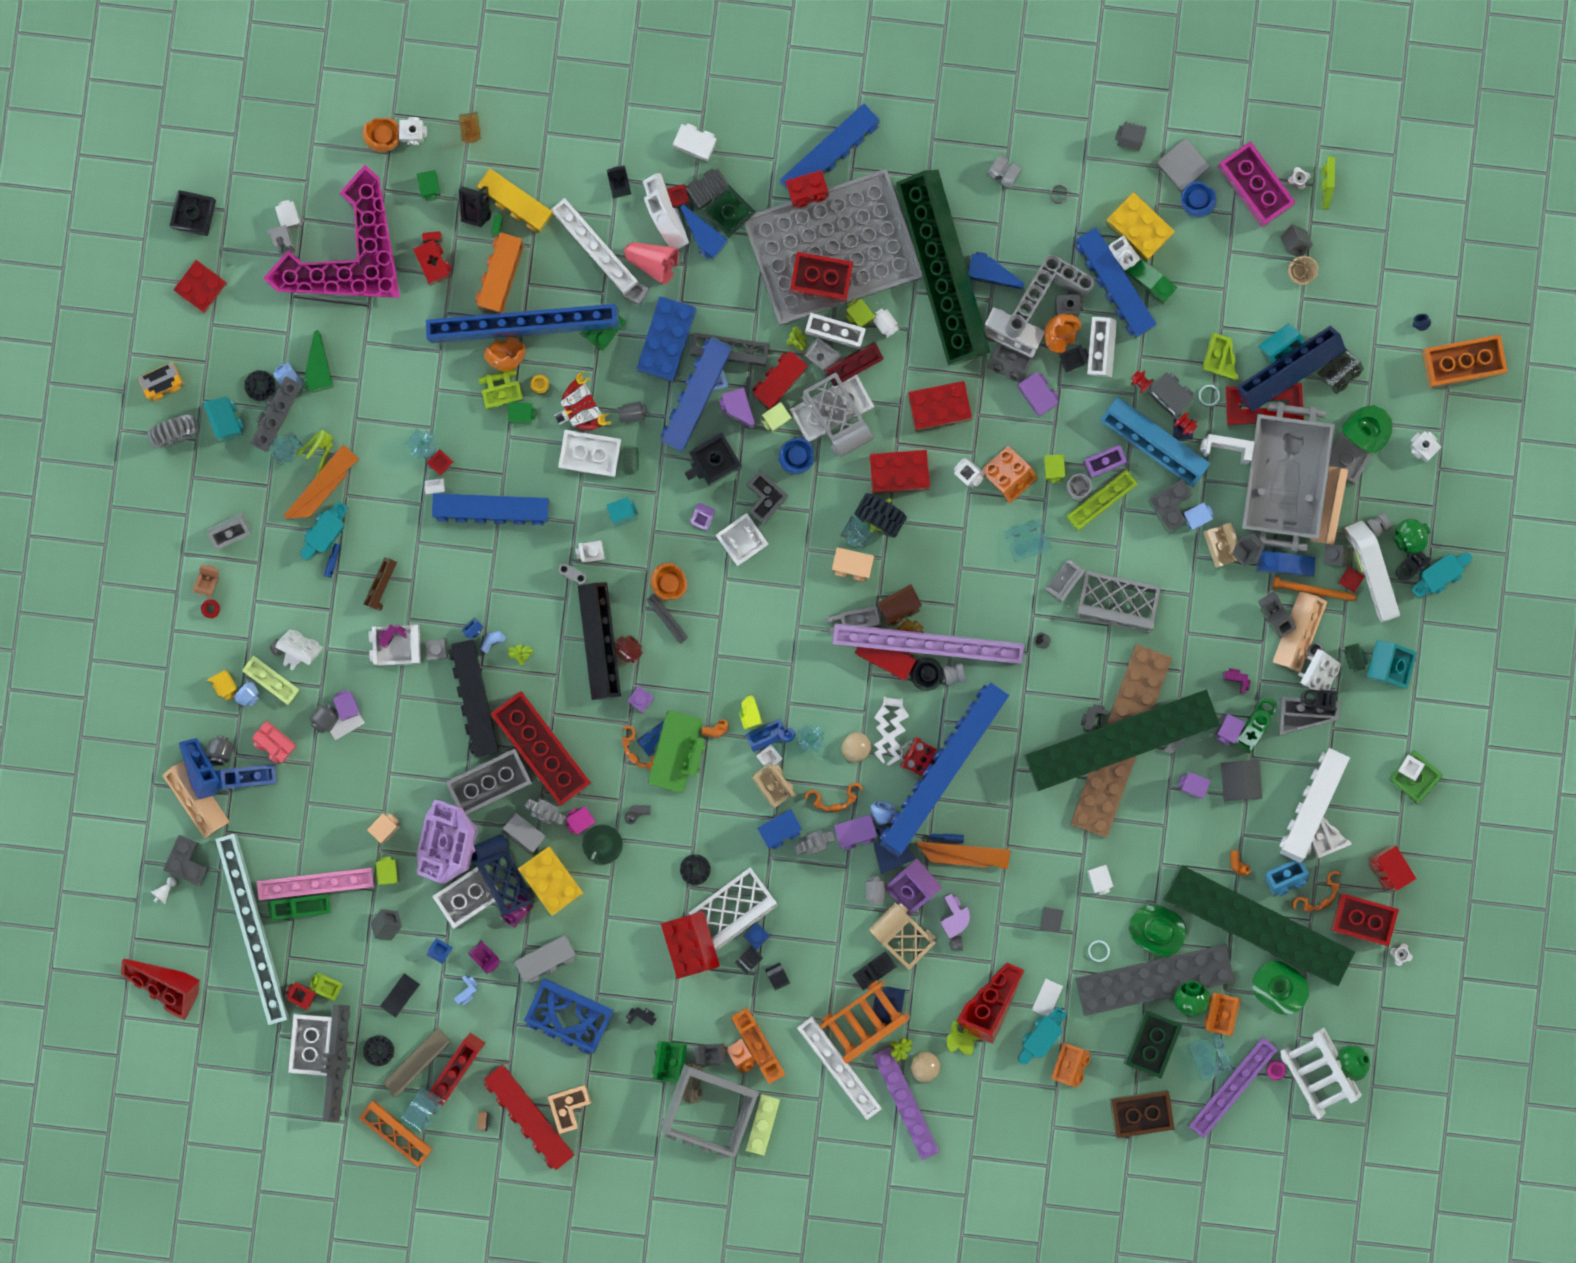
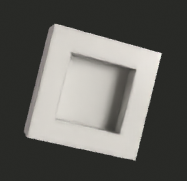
[425,478,445,494]
[756,744,783,767]
[1398,755,1425,781]

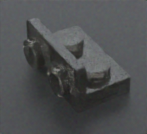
[1317,349,1364,394]

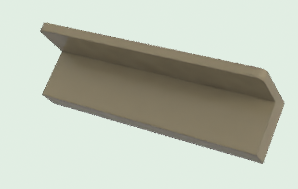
[383,1028,452,1098]

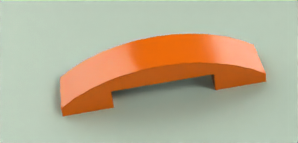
[731,1007,786,1084]

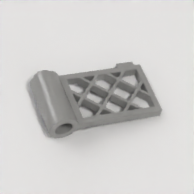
[801,372,874,457]

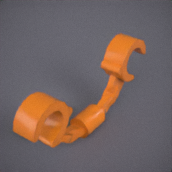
[622,725,654,769]
[805,783,863,812]
[1292,871,1341,912]

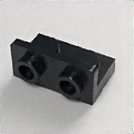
[459,186,491,227]

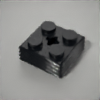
[169,190,216,236]

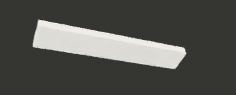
[551,198,639,295]
[797,1016,882,1120]

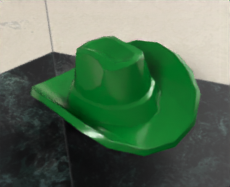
[1342,405,1392,453]
[1129,904,1186,957]
[1252,961,1309,1015]

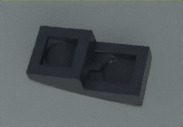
[852,951,896,991]
[380,973,420,1018]

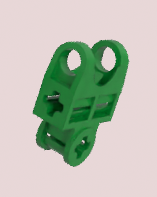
[1234,698,1277,754]

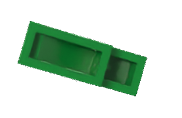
[267,894,331,921]

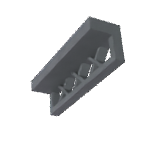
[690,333,769,367]

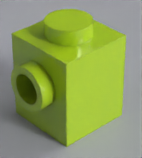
[845,298,875,328]

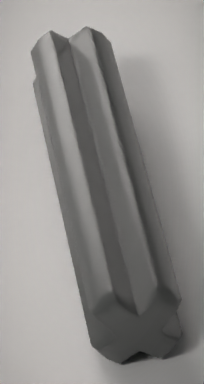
[647,594,688,643]

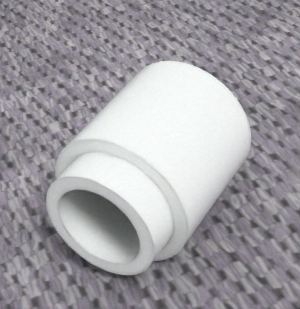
[872,309,899,338]

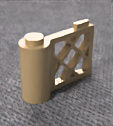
[868,902,936,970]

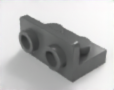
[987,343,1034,383]

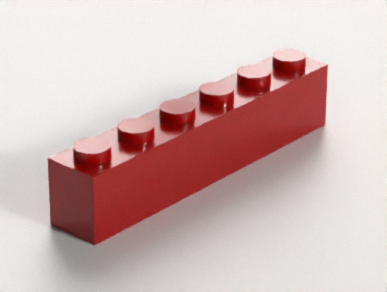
[484,1064,575,1170]

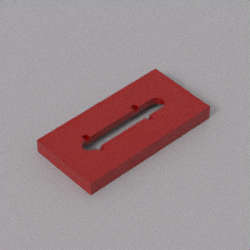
[1225,383,1304,426]

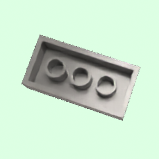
[445,749,533,816]

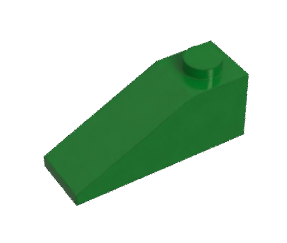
[1121,257,1178,305]
[303,330,334,393]

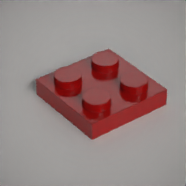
[173,260,227,313]

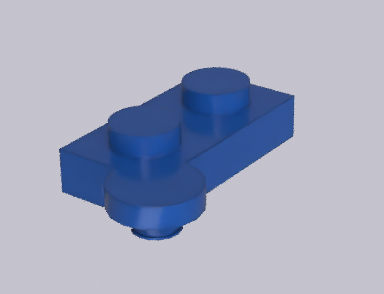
[745,719,796,752]

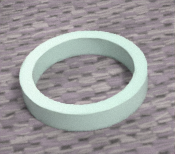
[1198,385,1220,406]
[1088,940,1110,962]

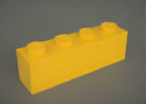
[477,168,554,233]

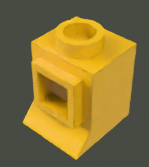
[207,670,239,701]

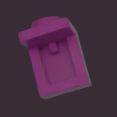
[378,623,408,649]
[1222,668,1251,694]
[501,894,534,928]
[468,940,501,974]

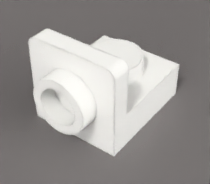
[576,540,605,564]

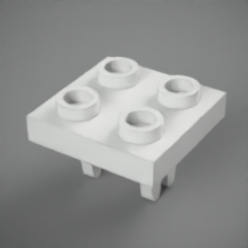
[715,513,769,567]
[275,629,323,670]
[1298,649,1342,690]

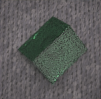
[702,185,756,239]

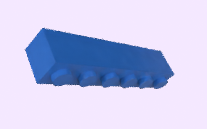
[780,103,879,191]
[1075,228,1157,338]
[661,337,733,452]
[432,493,549,526]

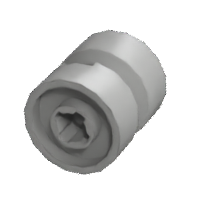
[987,154,1022,189]
[1065,473,1092,501]

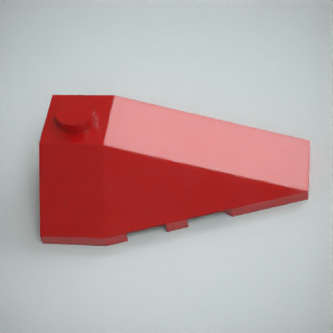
[121,958,200,1020]
[957,963,1025,1044]

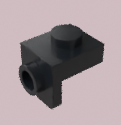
[606,166,631,199]
[1059,345,1089,373]
[626,1006,657,1026]

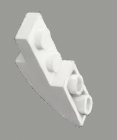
[643,173,689,250]

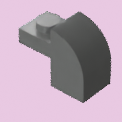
[1258,591,1296,638]

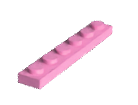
[257,868,374,900]

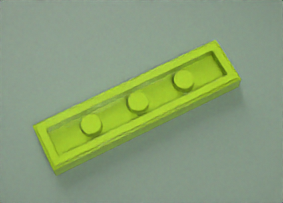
[1066,469,1138,531]

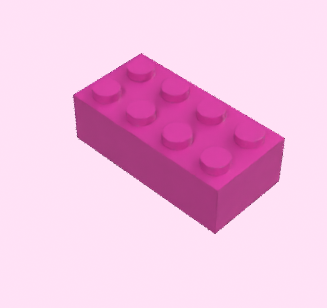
[1217,141,1296,228]

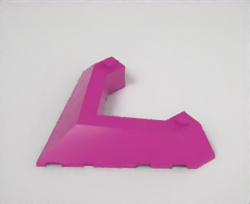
[263,165,400,298]

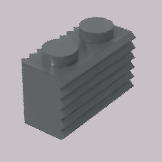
[1115,121,1147,151]
[686,168,731,210]

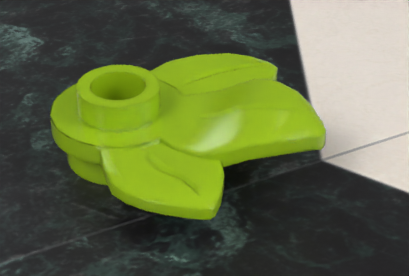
[946,1019,980,1056]

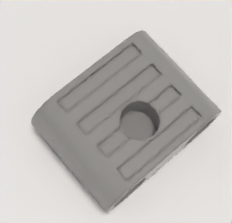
[803,337,841,373]
[558,563,588,585]

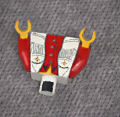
[554,371,611,431]

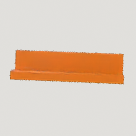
[359,1100,433,1167]

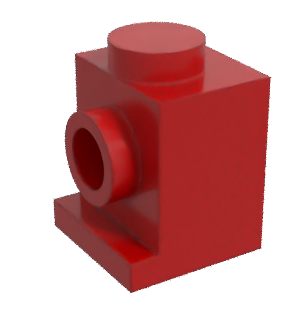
[286,982,317,1010]

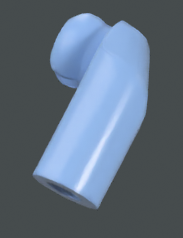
[479,631,506,654]

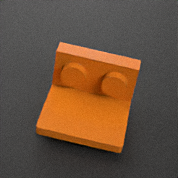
[982,446,1038,503]

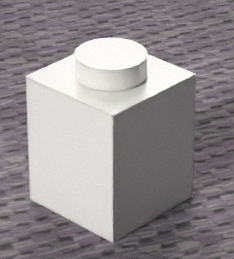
[275,200,302,230]
[1087,865,1114,895]

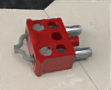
[899,737,937,776]

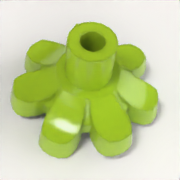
[786,326,807,351]
[508,644,533,665]
[890,1037,912,1062]

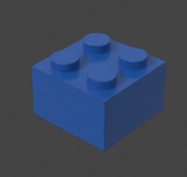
[757,809,802,850]

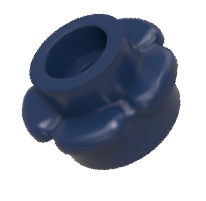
[1412,314,1431,331]

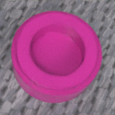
[1266,1061,1286,1080]

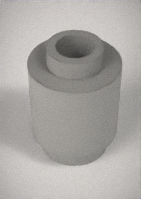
[865,876,885,905]

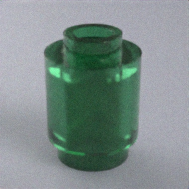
[620,446,640,475]
[1344,643,1368,672]

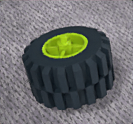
[854,493,907,538]

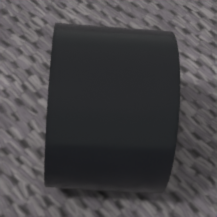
[734,946,763,975]
[765,962,791,991]

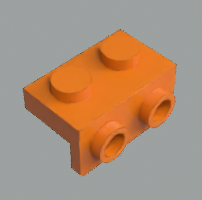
[1204,993,1241,1037]

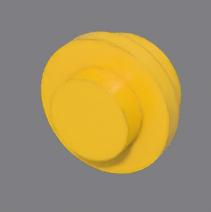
[530,375,549,394]

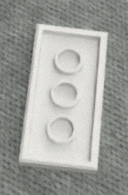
[789,375,875,442]

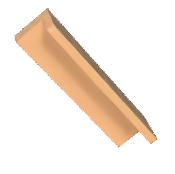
[1310,466,1348,545]
[1273,592,1327,672]
[162,761,229,838]

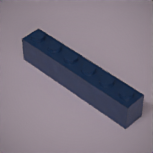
[1236,325,1346,412]

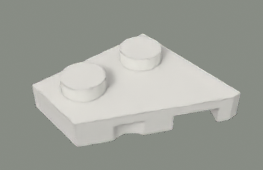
[1311,817,1352,858]

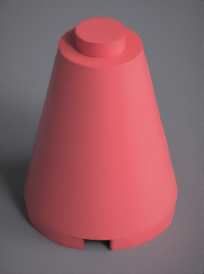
[624,242,679,284]

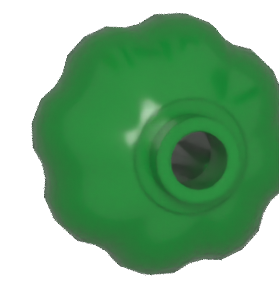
[1393,519,1431,554]
[1174,981,1210,1017]
[1336,1045,1370,1081]

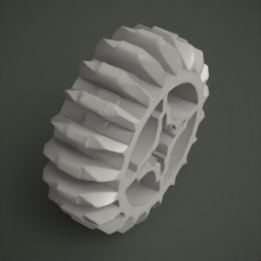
[147,415,200,449]

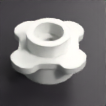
[1288,167,1311,190]
[1390,943,1413,966]

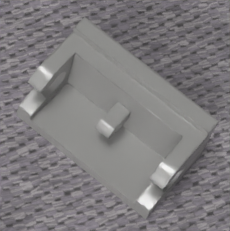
[267,225,295,253]
[1045,559,1085,603]
[502,813,546,856]

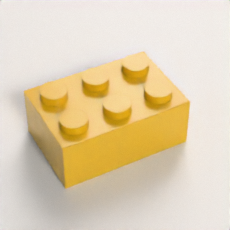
[1105,192,1175,262]
[518,846,584,916]

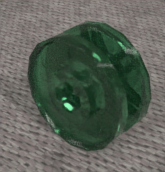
[582,824,623,865]

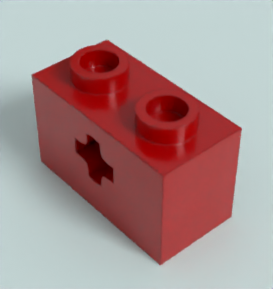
[413,239,452,286]

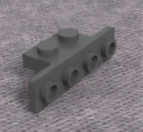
[251,377,302,452]

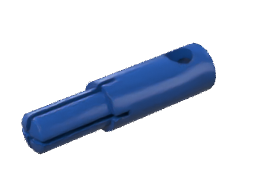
[323,543,341,578]
[929,834,964,843]

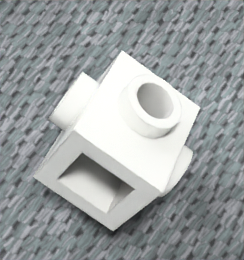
[399,117,427,146]
[1409,431,1441,462]

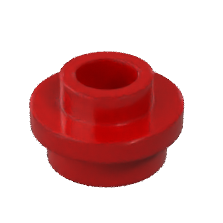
[201,599,220,619]

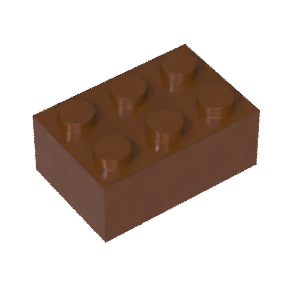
[1110,1090,1175,1138]

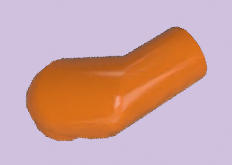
[701,719,729,738]
[1230,851,1251,876]

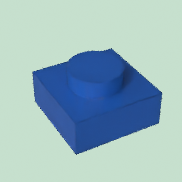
[461,617,483,640]
[743,923,770,949]
[426,938,453,964]

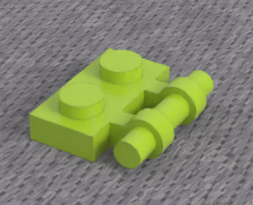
[478,369,523,410]

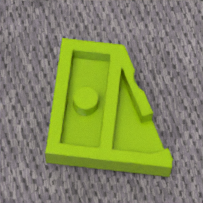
[1321,156,1335,209]
[1201,333,1238,381]

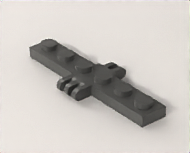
[321,1005,351,1122]

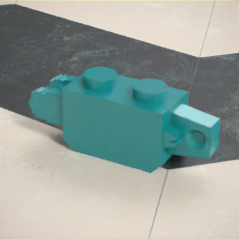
[300,501,349,561]
[1411,552,1472,598]
[1017,1006,1067,1065]

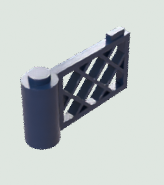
[470,834,535,916]

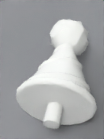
[151,876,177,904]

